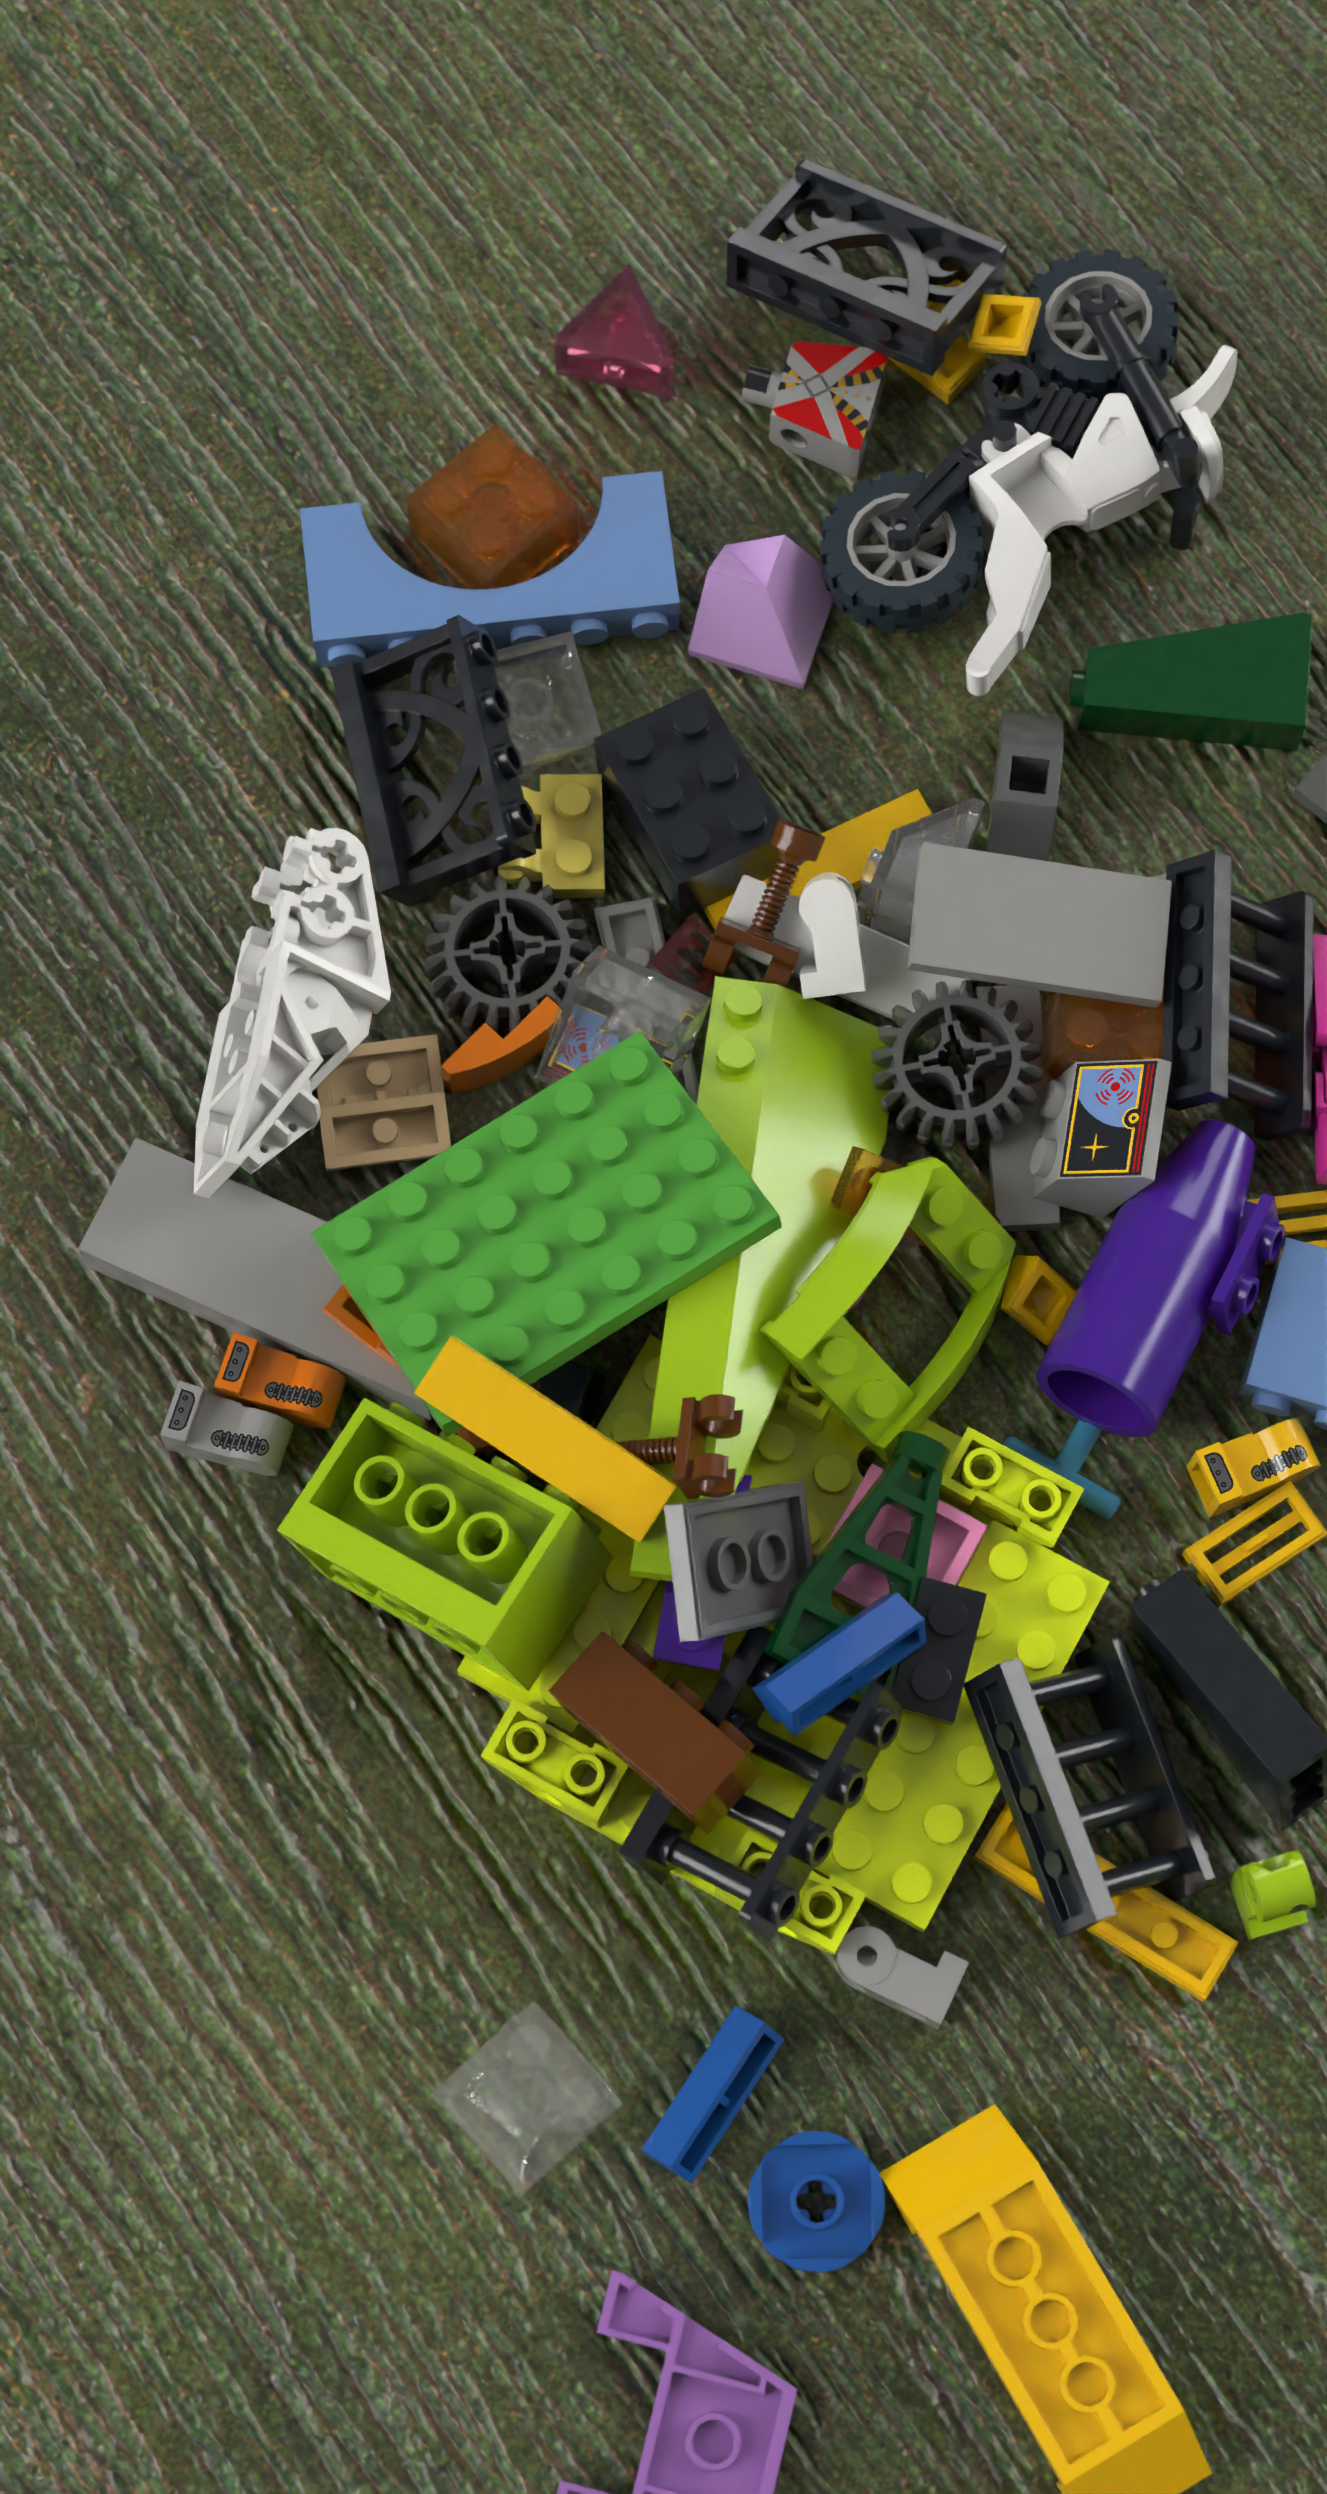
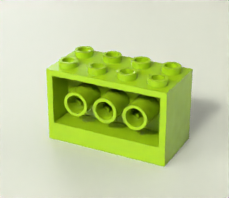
[277,1398,614,1692]

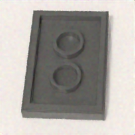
[664,1481,813,1642]

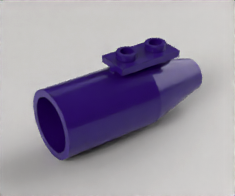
[1036,1119,1285,1437]

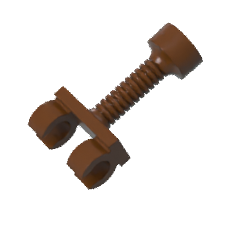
[701,819,826,987]
[615,1394,743,1500]

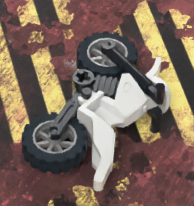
[820,250,1237,696]

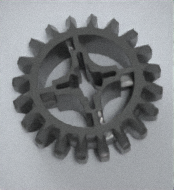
[424,874,593,1035]
[872,980,1043,1151]

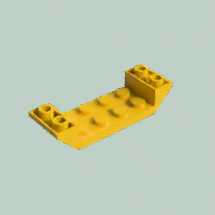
[879,2104,1212,2494]

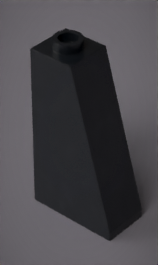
[1130,1568,1327,1831]

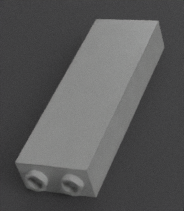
[78,1138,433,1420]

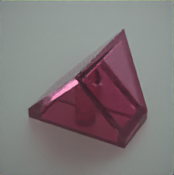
[555,263,674,398]

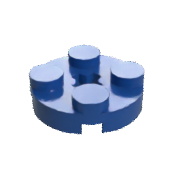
[748,2131,885,2273]

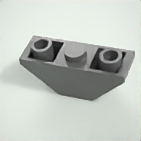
[986,711,1063,861]

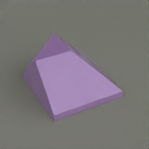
[688,535,833,690]

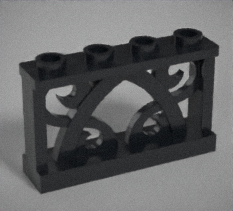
[726,159,1007,376]
[330,615,536,907]

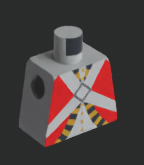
[741,341,889,478]

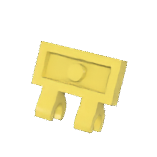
[498,774,605,898]

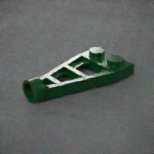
[764,1431,951,1701]

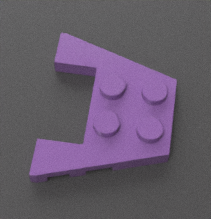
[557,2270,797,2494]

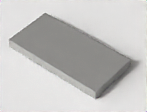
[907,842,1172,1008]

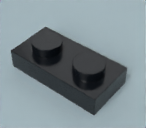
[892,1576,987,1725]

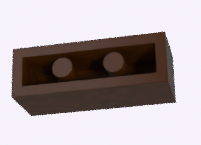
[548,1631,762,1835]

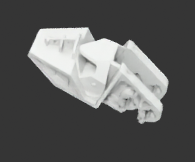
[194,828,391,1199]

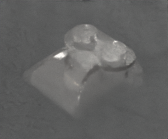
[453,631,602,781]
[432,2000,623,2197]

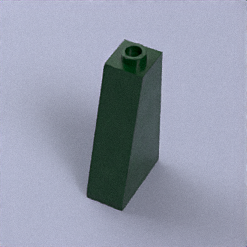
[1068,613,1313,751]

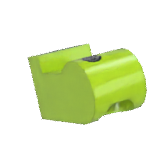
[1227,1850,1316,1942]

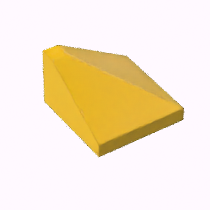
[968,294,1042,356]
[1001,1255,1078,1345]

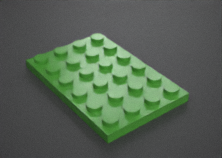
[311,1031,782,1437]

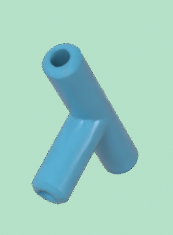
[1004,1420,1121,1520]

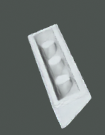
[724,875,971,1040]

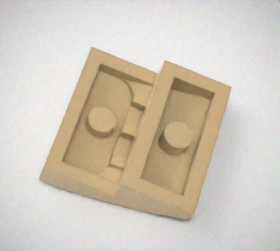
[317,1034,451,1171]

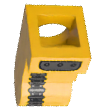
[1186,1418,1321,1519]

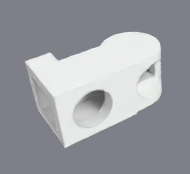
[799,872,868,999]

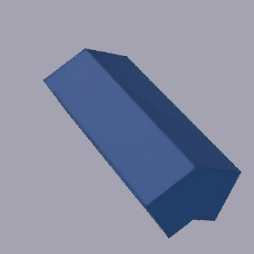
[753,1592,927,1736]
[642,2005,785,2184]

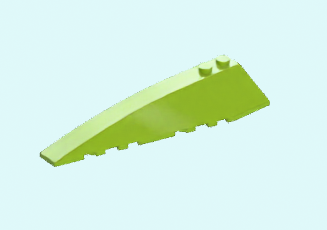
[630,976,892,1582]

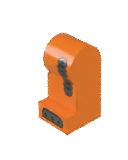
[214,1332,348,1429]

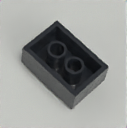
[594,688,782,919]

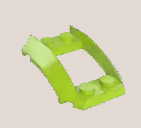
[760,1157,1016,1463]

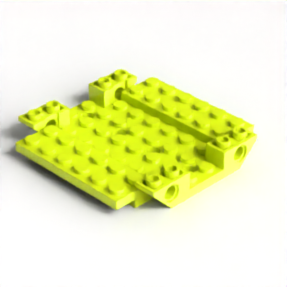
[457,1335,1110,1955]

